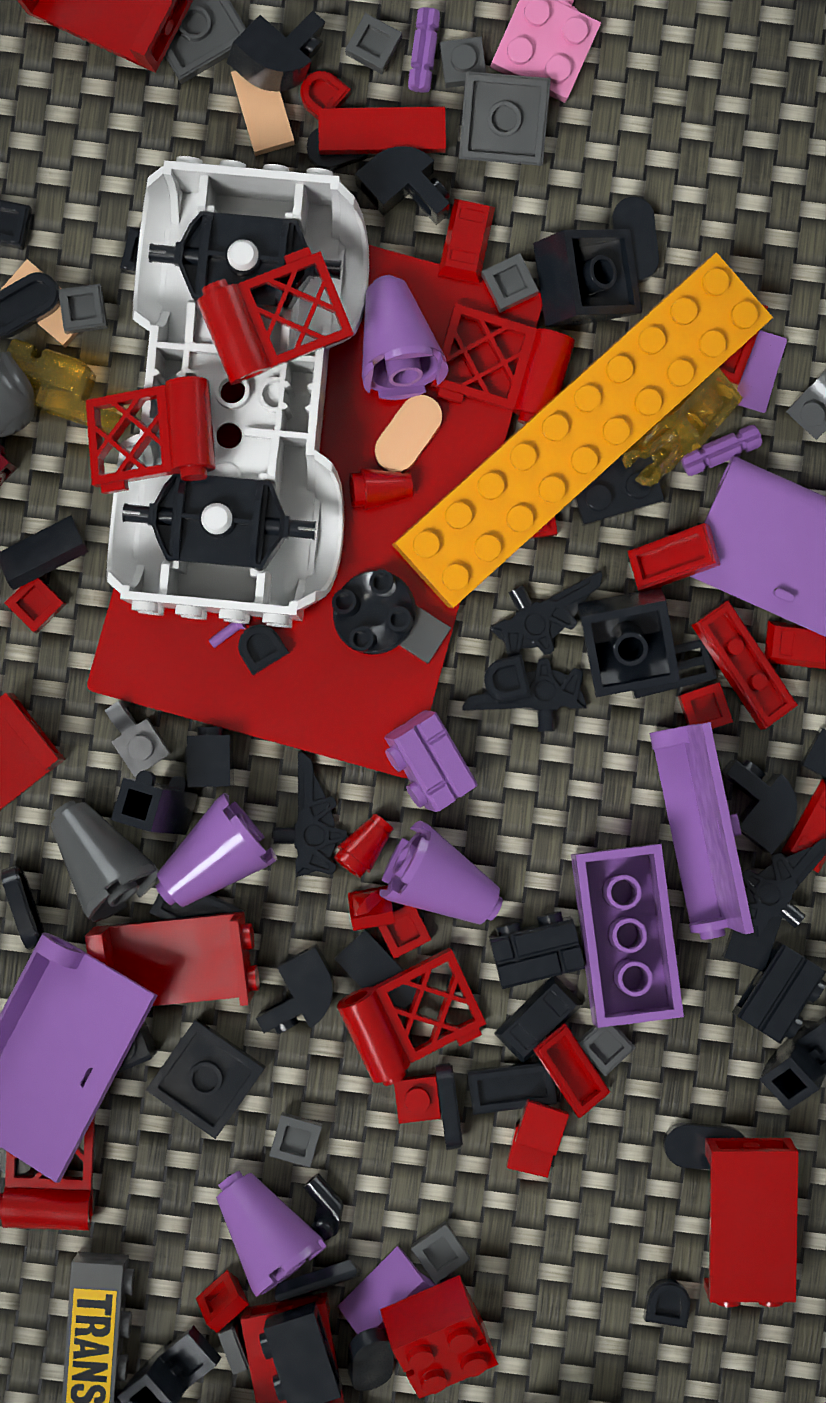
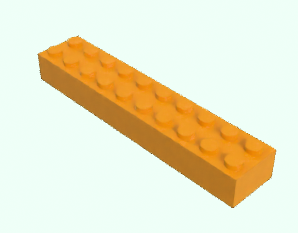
[392,252,773,608]

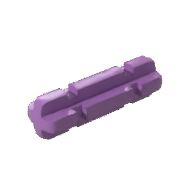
[408,7,440,93]
[681,425,763,476]

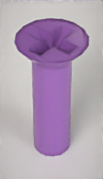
[209,623,247,648]

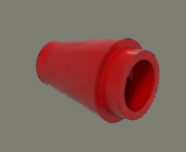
[349,468,413,510]
[334,814,394,878]

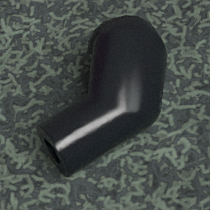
[303,1173,344,1241]

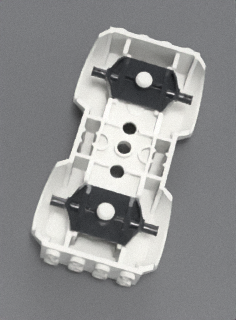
[107,156,369,628]

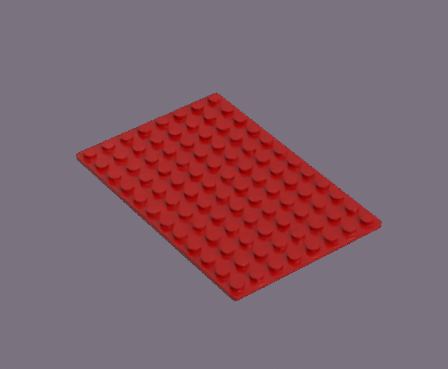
[87,245,542,778]

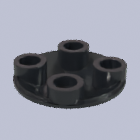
[332,570,416,655]

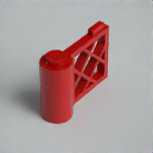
[197,246,354,384]
[431,303,575,425]
[86,376,216,494]
[337,948,486,1086]
[0,1116,95,1231]

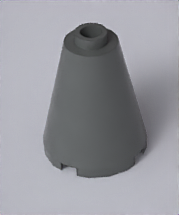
[51,801,159,922]

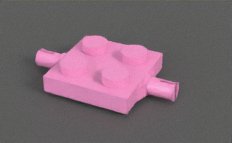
[490,0,601,103]

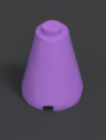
[362,275,448,400]
[155,793,277,907]
[380,821,503,925]
[216,1171,327,1297]

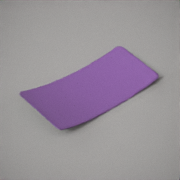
[734,330,787,413]

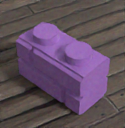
[384,710,478,812]

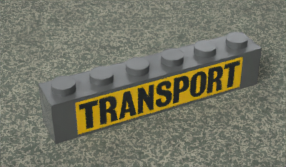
[62,1251,135,1403]

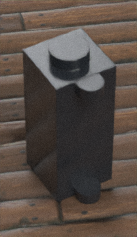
[111,770,198,835]

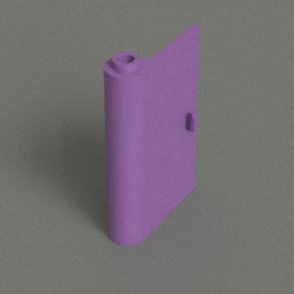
[690,456,826,637]
[649,722,754,940]
[0,933,158,1183]

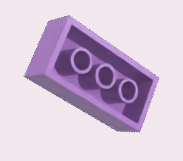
[571,844,684,1028]

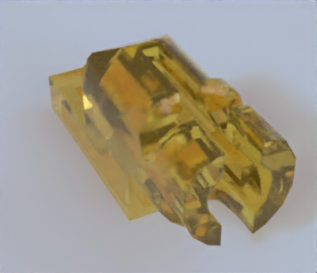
[7,339,122,437]
[622,367,743,486]

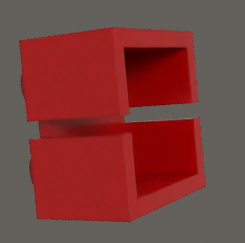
[380,1275,499,1399]

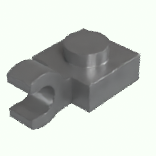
[105,700,171,777]

